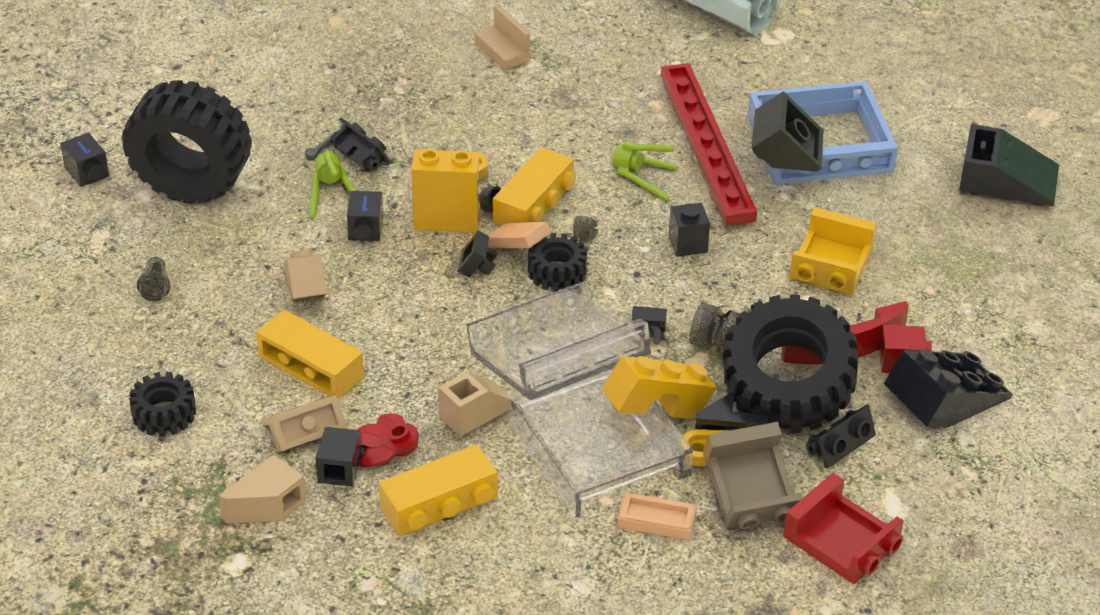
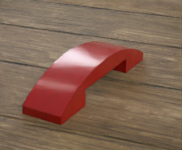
[781,301,909,365]

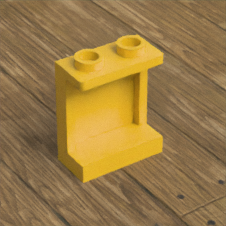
[411,149,480,233]
[789,207,877,295]

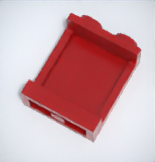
[783,473,904,584]

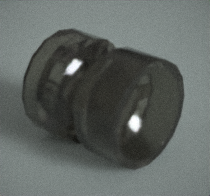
[689,302,740,354]

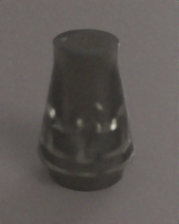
[137,257,170,301]

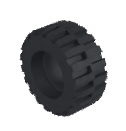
[122,80,252,203]
[722,294,858,433]

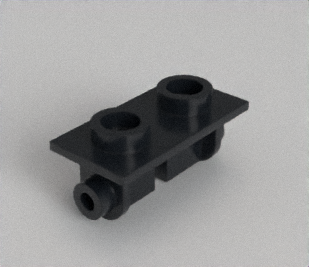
[331,118,391,171]
[806,404,876,468]

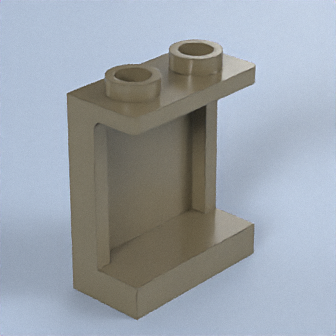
[703,422,802,529]

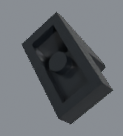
[695,393,768,430]

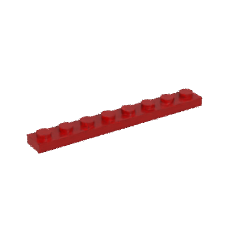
[660,63,757,226]

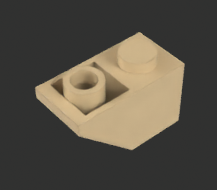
[283,249,327,301]
[438,372,517,437]
[219,455,306,524]

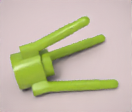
[612,141,677,201]
[309,150,356,219]

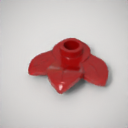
[357,413,419,467]

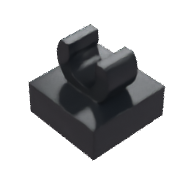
[458,230,498,277]
[632,306,667,344]

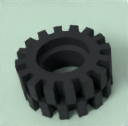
[528,233,587,292]
[129,372,196,437]

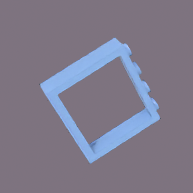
[747,81,898,184]

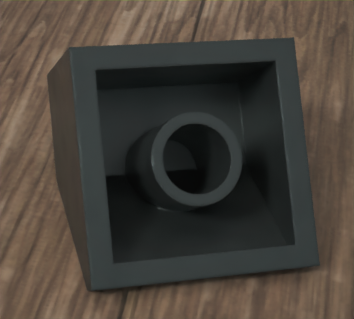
[751,91,824,172]

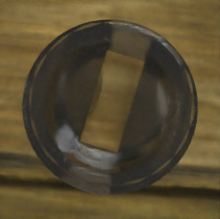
[573,216,598,242]

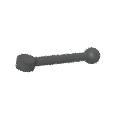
[305,122,349,160]

